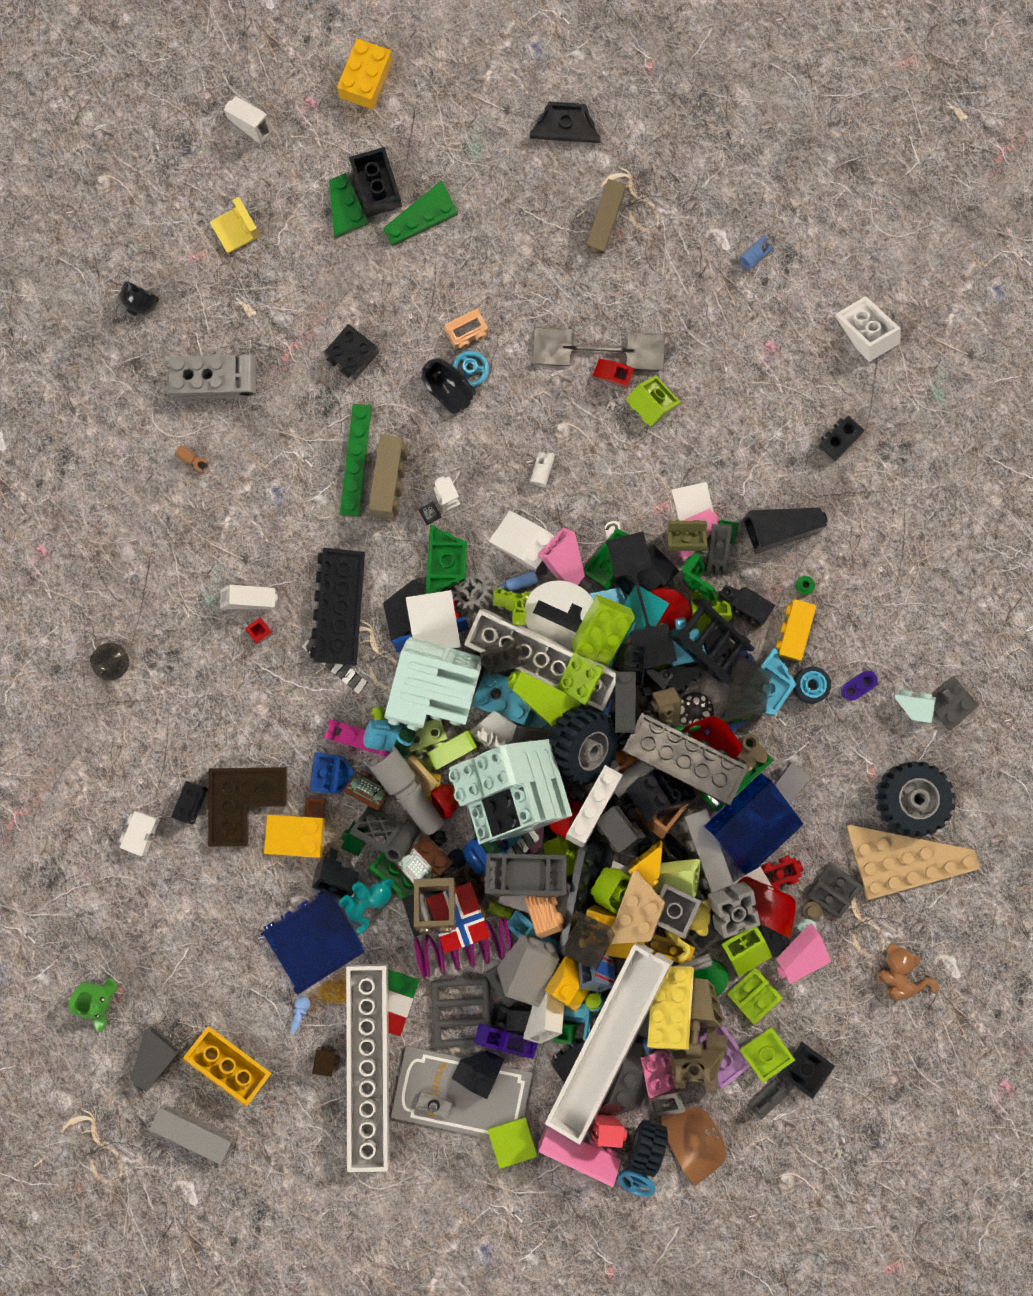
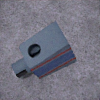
[578,946,618,992]

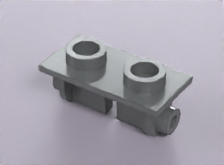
[748,1078,789,1120]

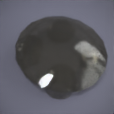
[90,642,129,680]

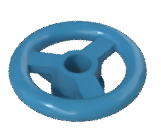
[618,1170,656,1197]

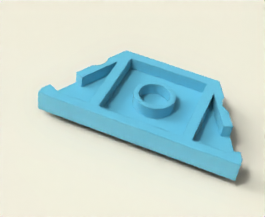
[732,648,796,716]

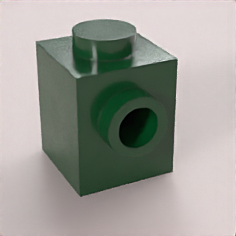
[341,821,368,857]

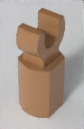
[175,445,209,473]

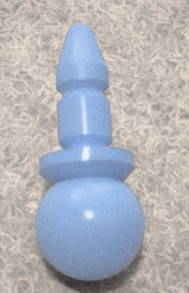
[291,996,310,1034]

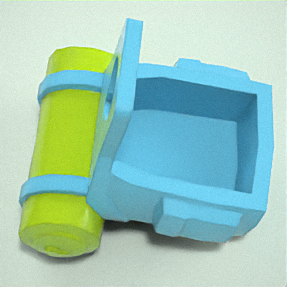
[563,992,605,1042]

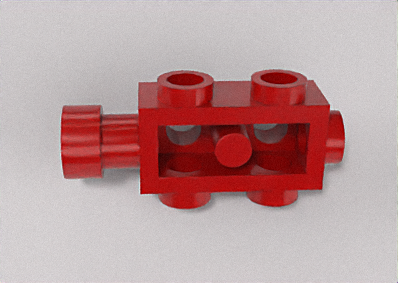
[760,855,804,889]

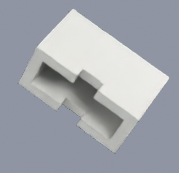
[120,811,161,856]

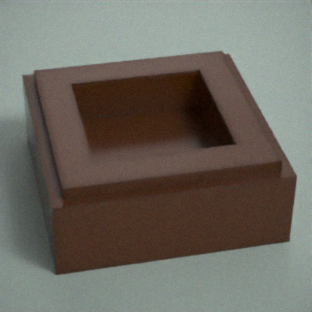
[304,797,326,818]

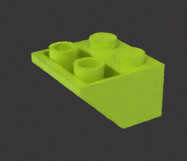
[718,927,772,977]

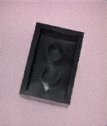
[349,147,402,217]

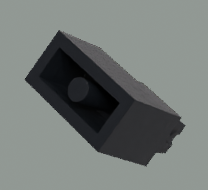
[311,848,359,899]

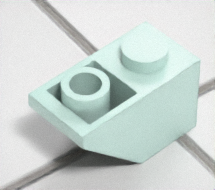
[895,689,936,723]

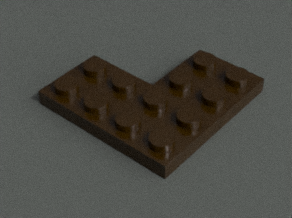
[208,767,287,847]

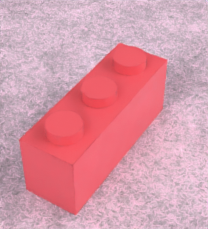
[589,1113,627,1148]

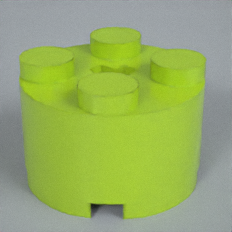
[591,867,631,914]

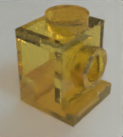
[319,981,346,1003]

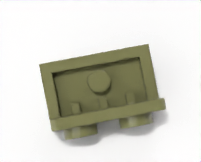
[667,520,707,551]

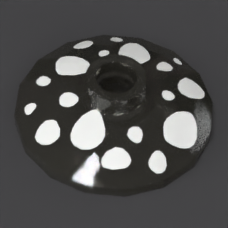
[680,692,714,725]

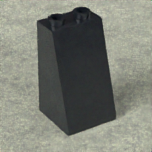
[743,507,828,554]

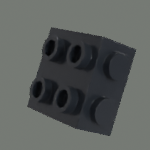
[324,324,379,380]

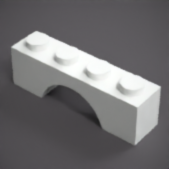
[566,765,622,847]

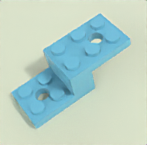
[471,669,551,730]

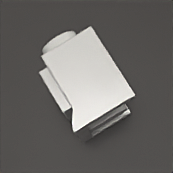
[434,476,461,513]

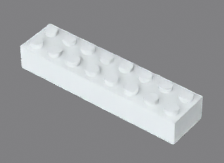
[464,609,618,711]

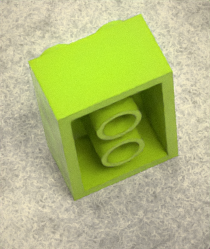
[571,594,635,667]

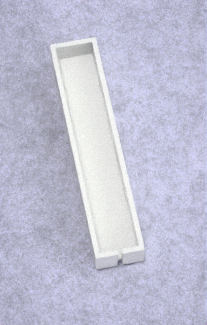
[545,942,674,1145]

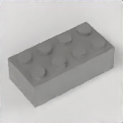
[677,809,734,892]

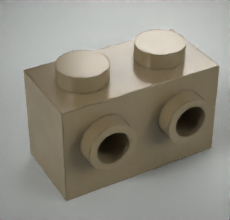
[649,687,681,727]

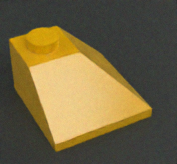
[628,840,663,887]
[544,956,590,1012]

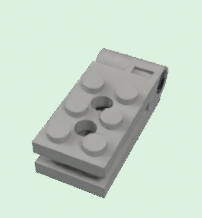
[169,355,256,400]

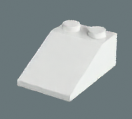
[835,296,901,362]
[489,510,555,573]

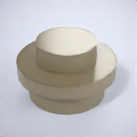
[802,902,822,921]

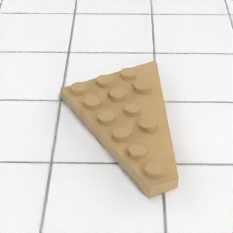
[845,825,980,900]

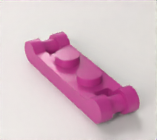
[323,719,391,757]

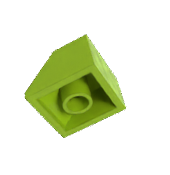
[626,375,681,427]

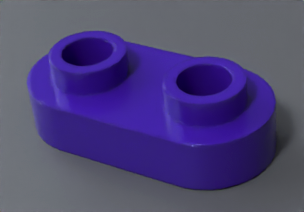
[841,671,878,701]

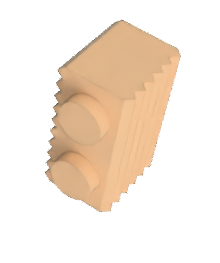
[525,896,564,939]

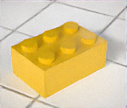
[337,38,393,110]

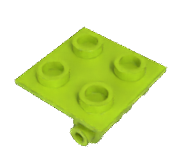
[557,652,604,705]

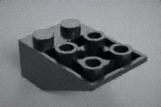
[626,771,698,823]

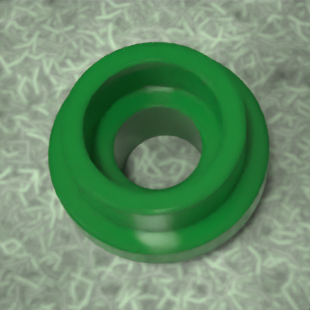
[795,576,815,595]

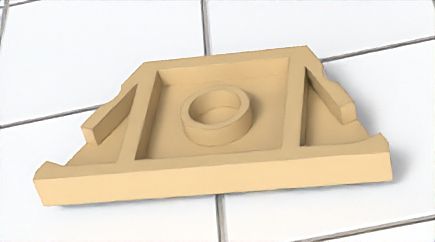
[606,870,666,944]

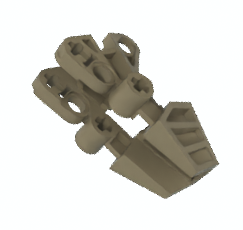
[667,978,728,1093]

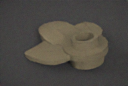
[737,733,767,772]

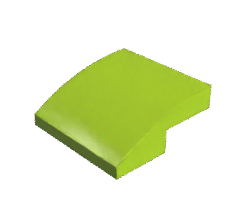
[727,968,783,1026]

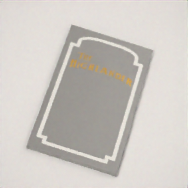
[391,1045,533,1139]

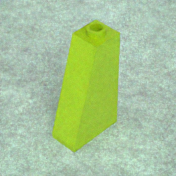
[507,669,581,728]

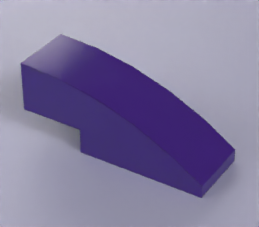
[474,1023,538,1059]

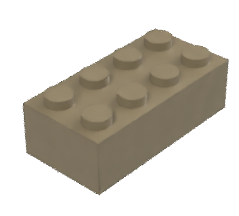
[369,434,408,520]

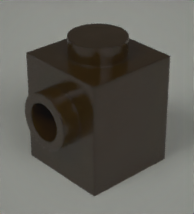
[312,1044,340,1077]

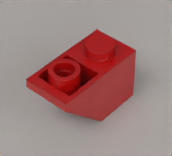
[593,358,634,389]

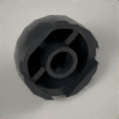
[120,281,160,316]

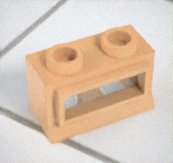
[444,308,488,350]

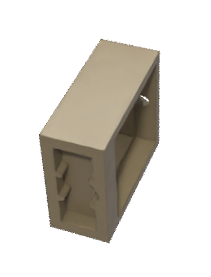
[414,878,456,934]

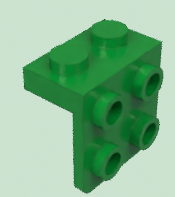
[681,552,718,602]

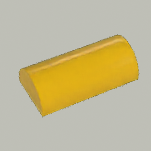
[183,1026,271,1108]

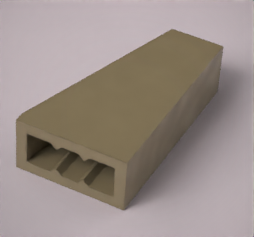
[586,179,626,254]

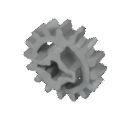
[452,572,494,613]

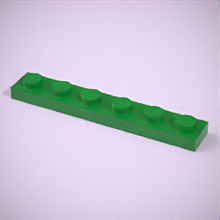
[340,404,372,517]

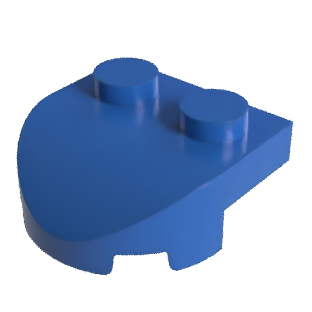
[309,752,353,794]

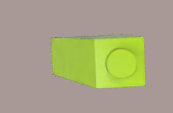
[426,730,478,771]

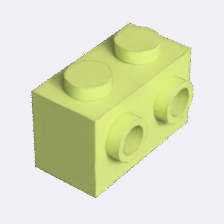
[410,719,448,755]

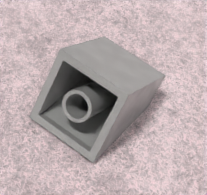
[497,934,559,1007]

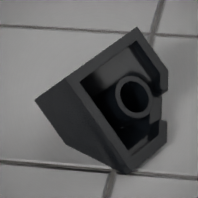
[452,1050,504,1099]

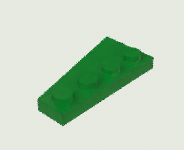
[383,181,458,246]

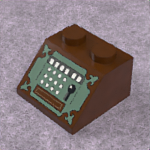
[343,770,389,810]
[395,834,453,885]

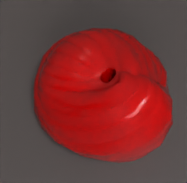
[430,784,458,818]

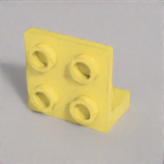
[210,197,260,254]

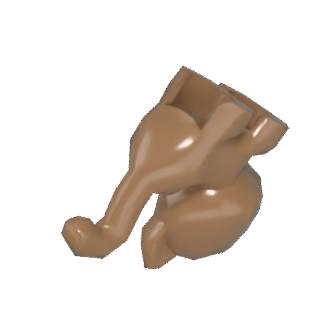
[876,943,939,1001]

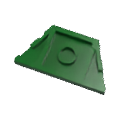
[426,525,468,594]

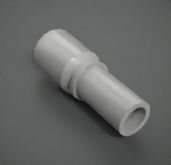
[368,746,445,836]

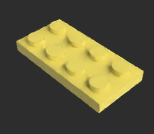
[647,966,694,1050]

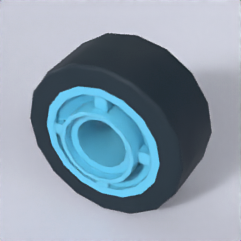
[793,667,831,704]

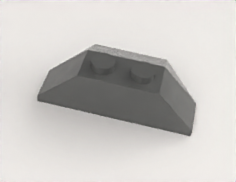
[599,1041,647,1116]

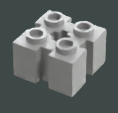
[707,881,760,939]

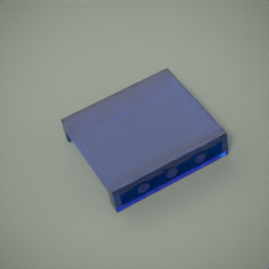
[704,773,803,875]
[260,891,367,995]

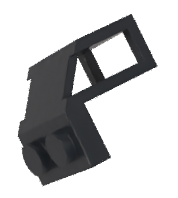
[615,544,680,596]

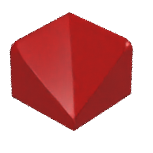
[245,617,273,644]

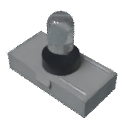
[416,1091,452,1119]

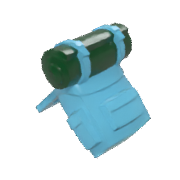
[363,720,416,759]

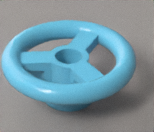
[452,351,489,387]

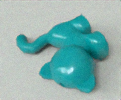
[339,879,393,934]

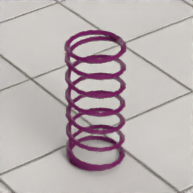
[414,916,513,979]

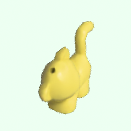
[664,900,711,963]

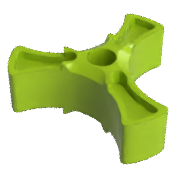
[493,587,536,625]

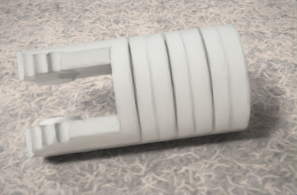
[530,452,555,487]

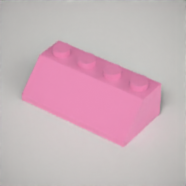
[538,1125,621,1187]

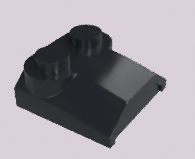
[779,1041,835,1099]

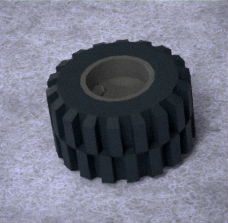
[628,1119,668,1177]

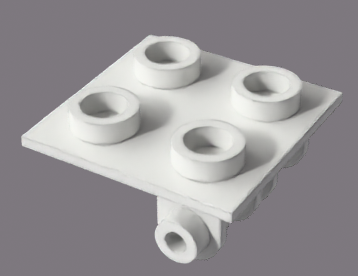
[469,711,517,749]

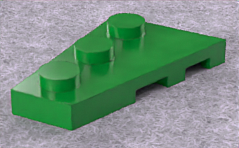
[329,173,369,238]
[583,528,628,590]

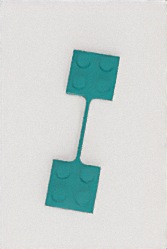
[580,585,669,714]

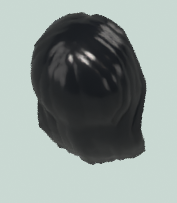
[421,358,476,414]

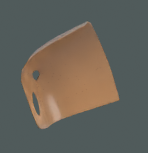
[661,1108,727,1186]

